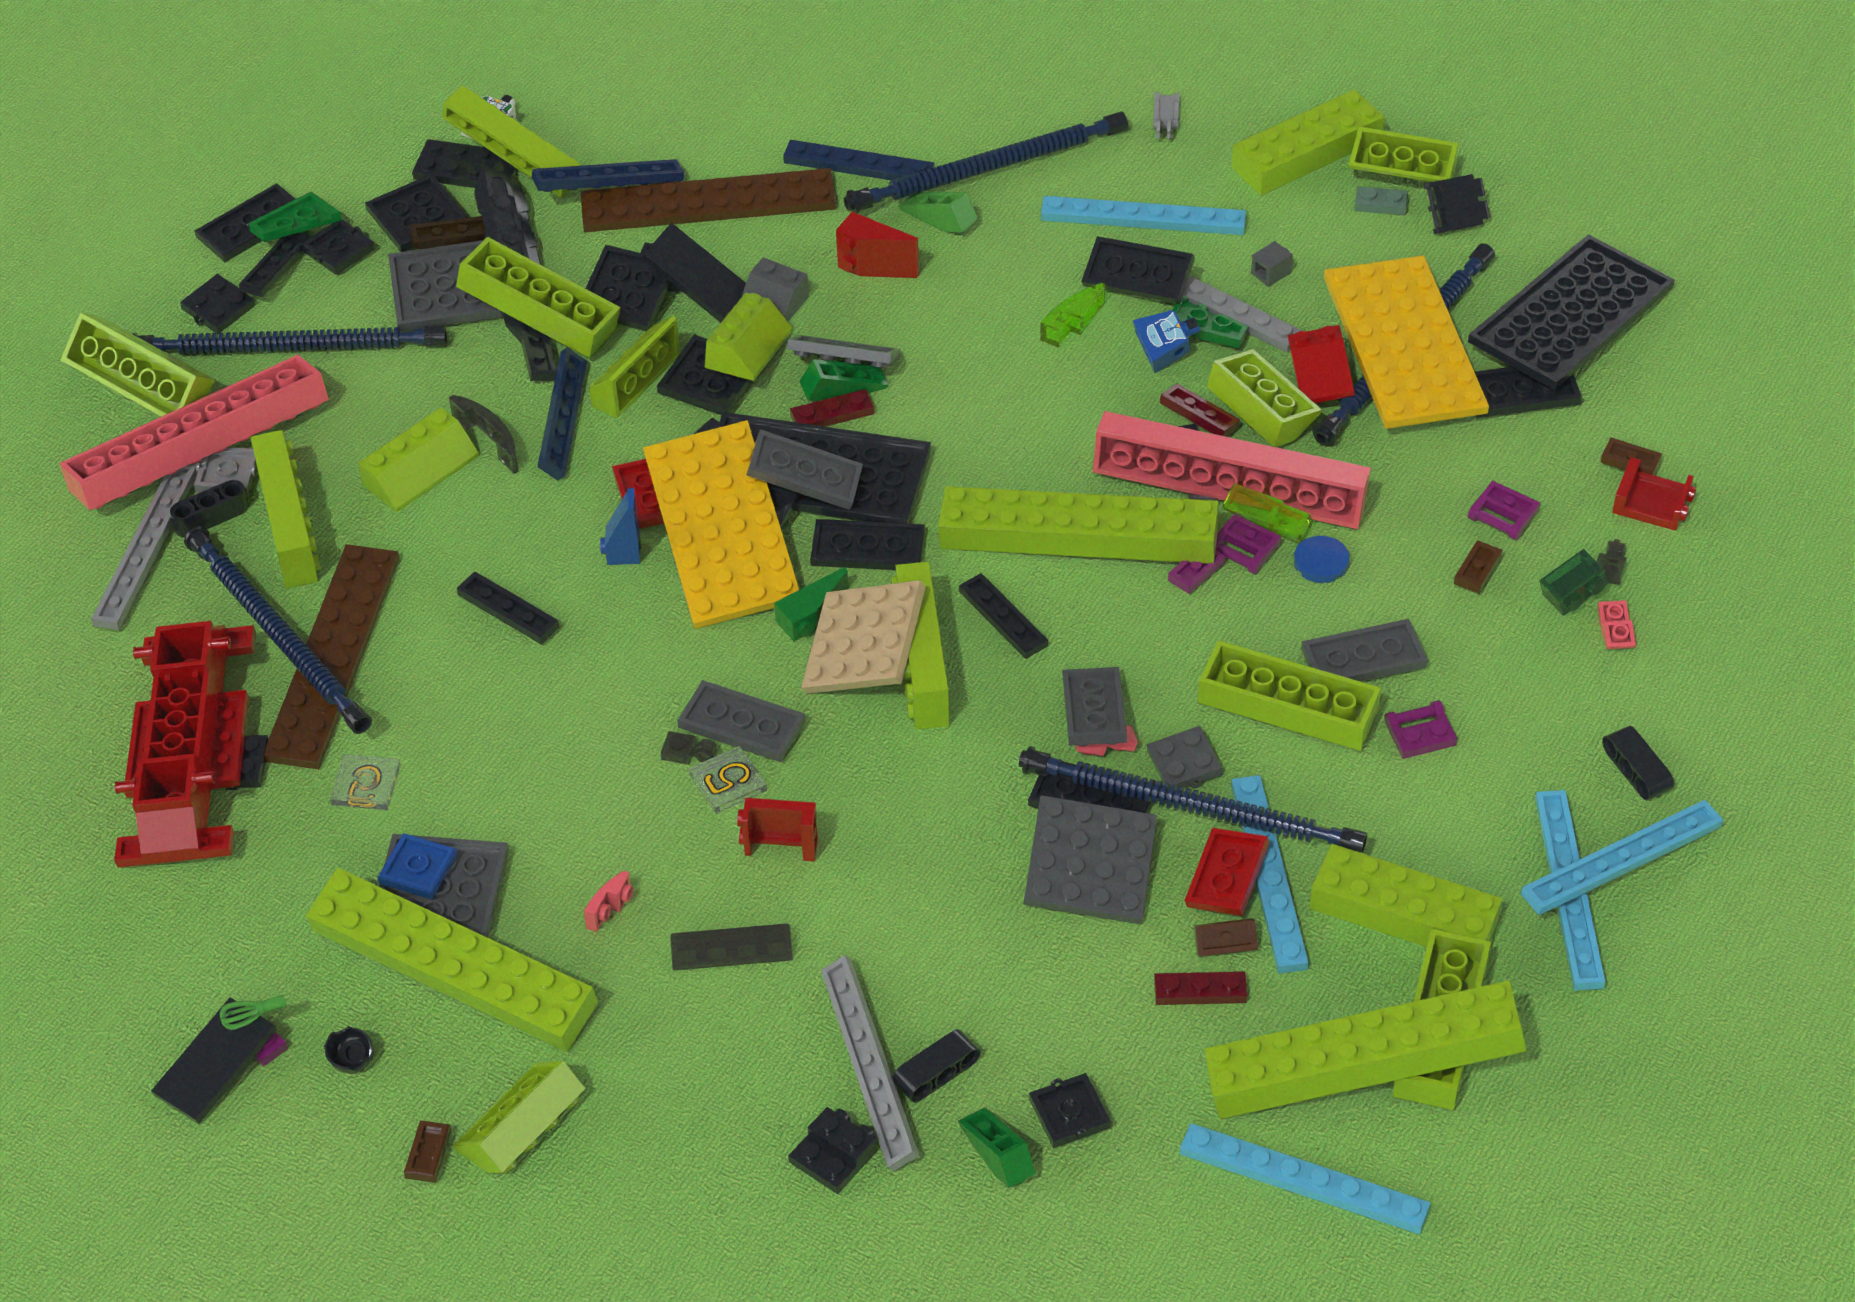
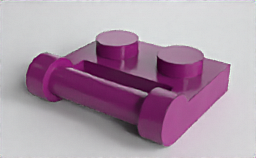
[1467,480,1541,541]
[1216,514,1281,575]
[1384,700,1457,759]

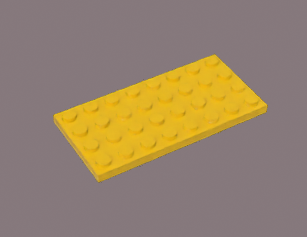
[1323,255,1489,429]
[643,420,799,629]

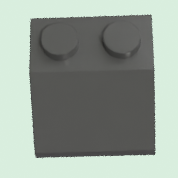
[741,257,809,322]

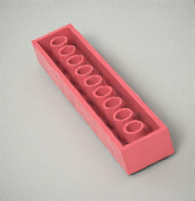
[59,355,329,510]
[1093,411,1371,529]

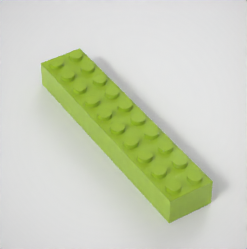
[938,486,1219,564]
[305,867,598,1052]
[1204,980,1527,1119]

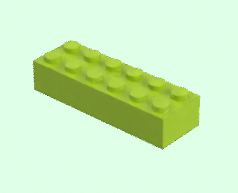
[1232,89,1385,196]
[456,237,621,358]
[61,312,215,417]
[250,430,321,589]
[891,562,949,730]
[1198,640,1381,751]
[1310,843,1503,947]
[1393,929,1491,1110]

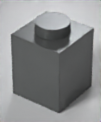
[1251,241,1293,287]

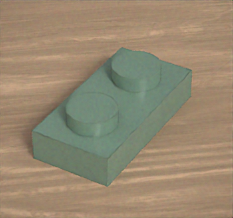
[1354,186,1408,215]

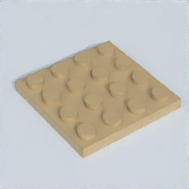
[801,580,926,694]

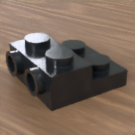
[788,1107,877,1195]

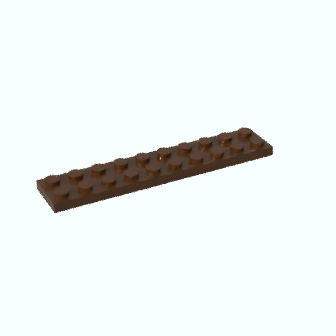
[580,168,836,233]
[264,544,400,770]

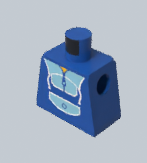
[1133,310,1200,373]

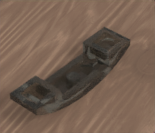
[449,395,519,474]

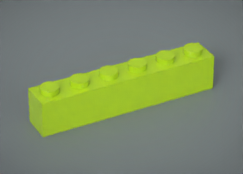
[442,85,582,198]

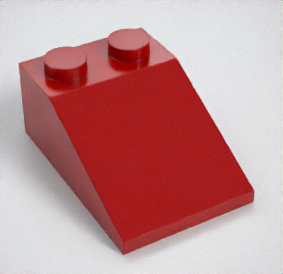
[836,212,919,278]
[1287,325,1355,403]

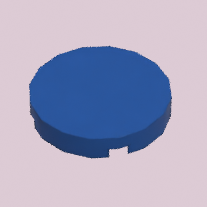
[1294,536,1349,583]

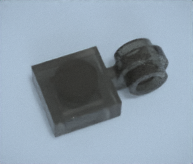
[1593,539,1627,585]
[661,731,718,765]

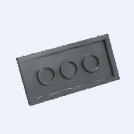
[787,335,901,368]
[746,429,863,510]
[1301,619,1428,682]
[1062,667,1127,746]
[677,680,806,762]

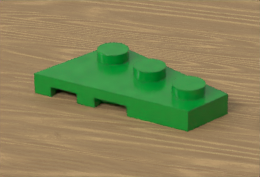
[249,192,342,242]
[1172,295,1248,349]

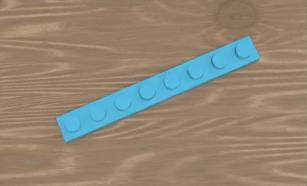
[1041,196,1246,235]
[1231,775,1308,974]
[1535,790,1605,991]
[1520,800,1724,915]
[1180,1123,1431,1235]

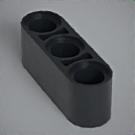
[170,480,249,537]
[1602,726,1674,800]
[892,1029,981,1103]

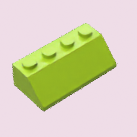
[1348,127,1458,182]
[705,293,792,381]
[589,316,680,419]
[1206,349,1322,447]
[358,407,479,513]
[452,1061,585,1174]

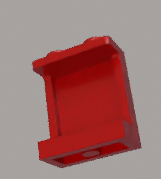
[1612,457,1697,531]
[737,798,818,862]

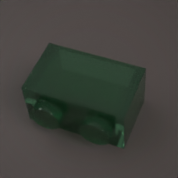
[1539,549,1608,616]

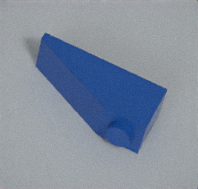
[600,488,641,565]

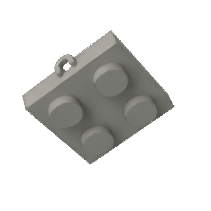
[194,447,257,495]

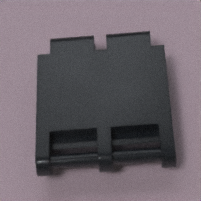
[1423,174,1490,234]

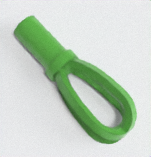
[220,995,287,1030]

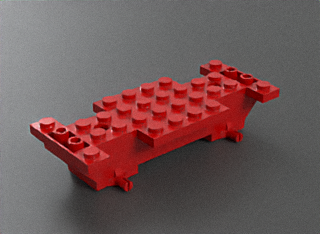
[114,621,256,868]

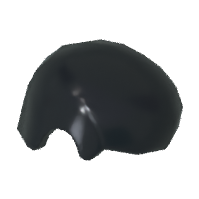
[324,1026,375,1073]

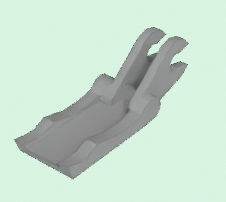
[1153,92,1179,139]

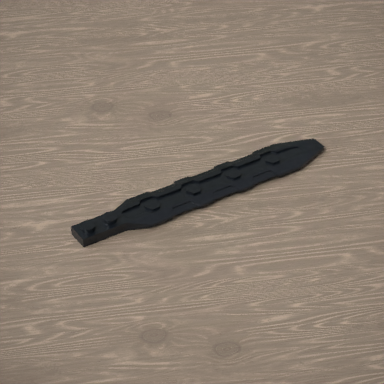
[474,161,557,381]

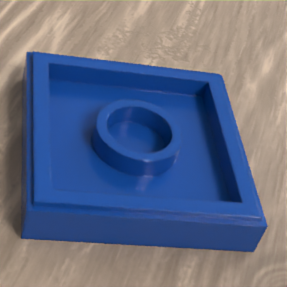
[377,833,458,900]

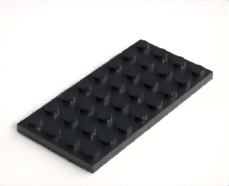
[1468,234,1675,390]
[720,412,931,524]

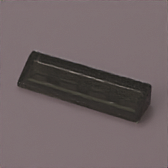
[670,923,793,971]

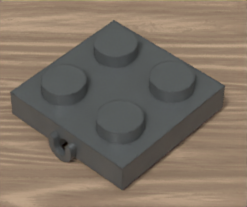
[1146,726,1222,789]

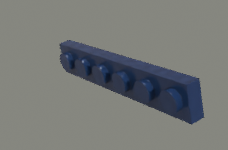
[783,139,935,180]
[531,159,684,192]
[537,347,587,481]

